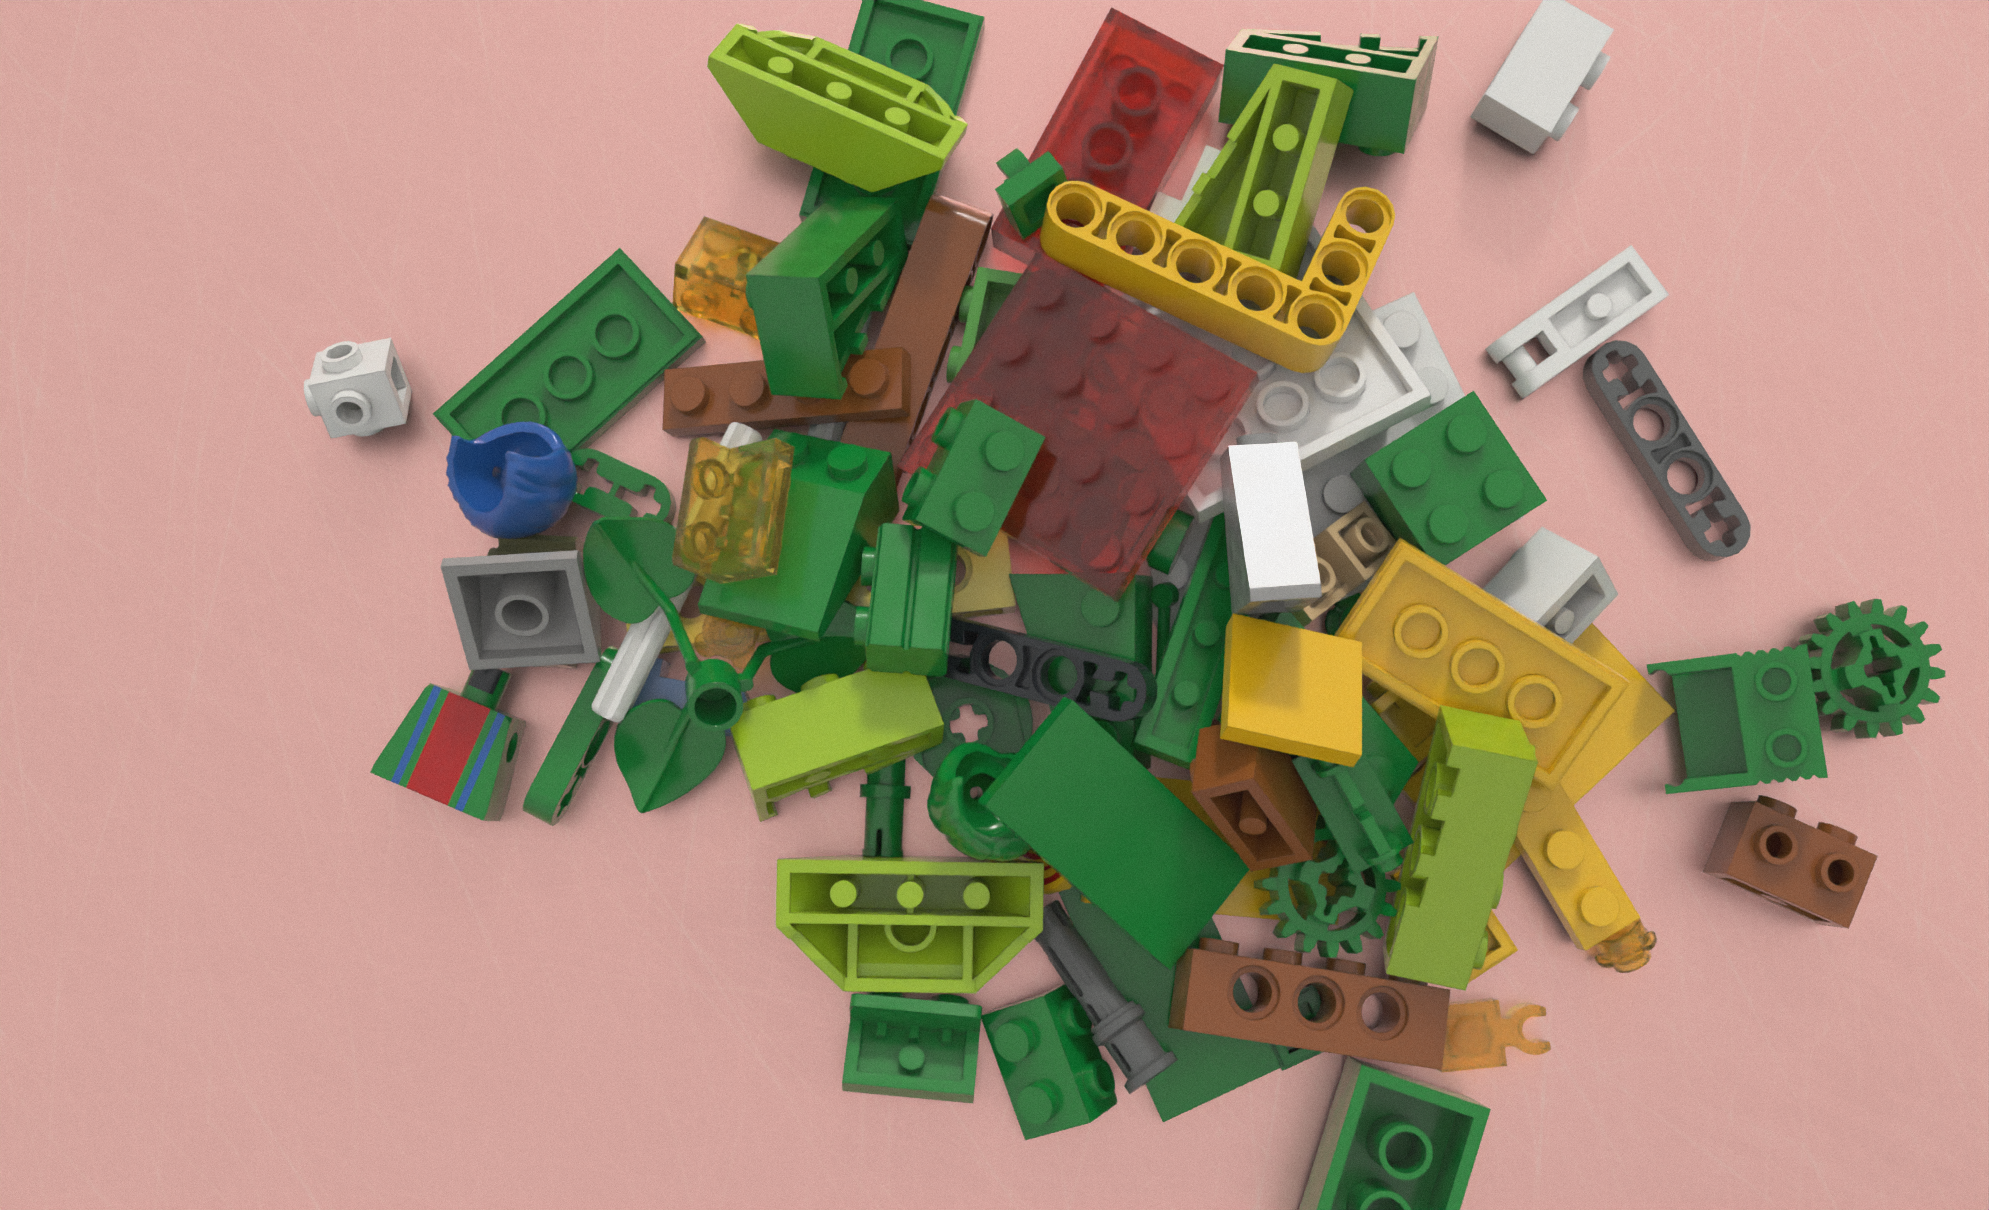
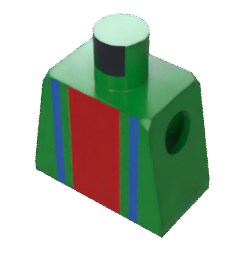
[370,668,526,821]

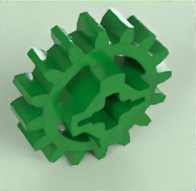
[1798,599,1945,739]
[1254,814,1401,958]

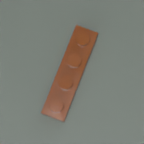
[662,347,911,437]

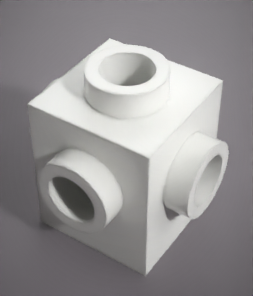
[304,338,412,439]

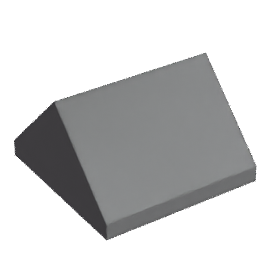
[440,550,601,670]

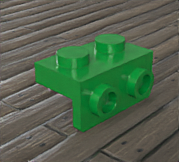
[902,399,1045,557]
[981,983,1117,1140]
[842,992,982,1103]

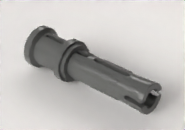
[1035,900,1178,1094]

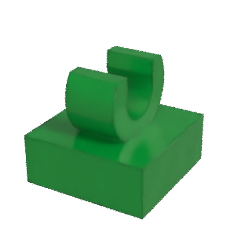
[995,148,1067,240]

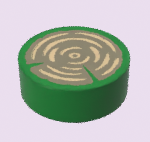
[1146,507,1195,575]

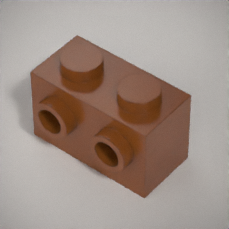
[1190,724,1317,872]
[1703,795,1878,929]

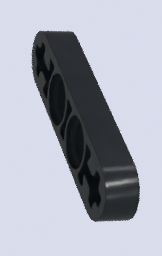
[942,617,1158,722]

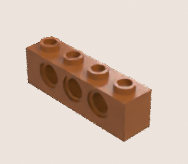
[1168,938,1450,1070]

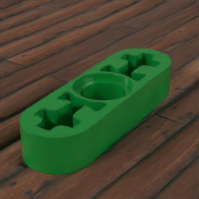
[523,645,619,826]

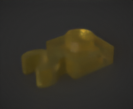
[1439,998,1551,1073]

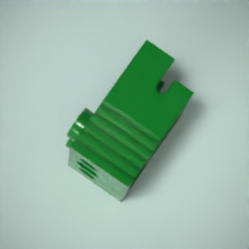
[1647,644,1828,794]

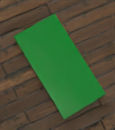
[799,0,985,251]
[433,248,706,453]
[977,697,1250,970]
[1058,886,1281,1122]

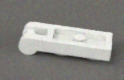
[1485,245,1669,399]

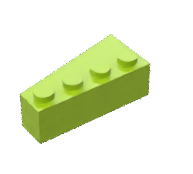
[1382,705,1538,991]

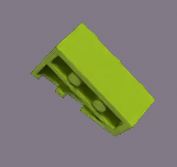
[730,663,944,822]

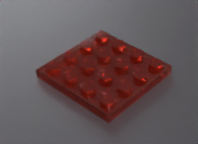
[898,251,1260,603]

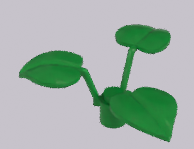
[583,517,866,813]

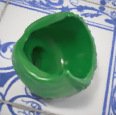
[927,742,1030,861]

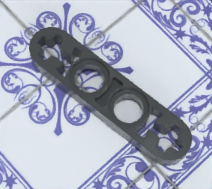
[1583,340,1751,561]

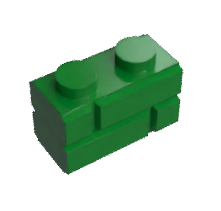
[854,523,958,677]

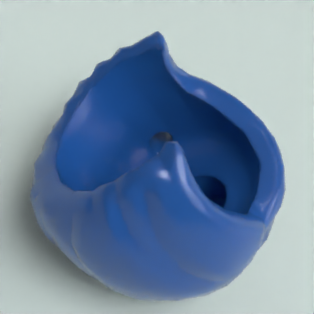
[446,421,578,539]

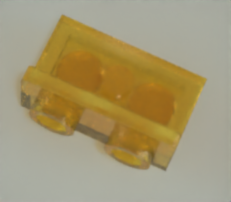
[672,216,780,339]
[672,437,795,584]

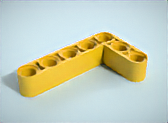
[1040,181,1395,373]

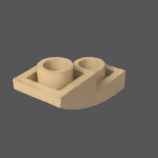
[1291,500,1397,627]

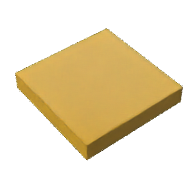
[1220,613,1362,767]

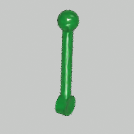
[1151,582,1179,671]

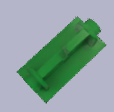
[1291,749,1414,875]

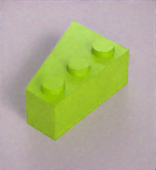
[1174,64,1354,279]

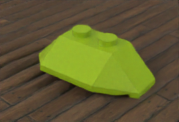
[707,23,968,192]
[776,855,1044,993]

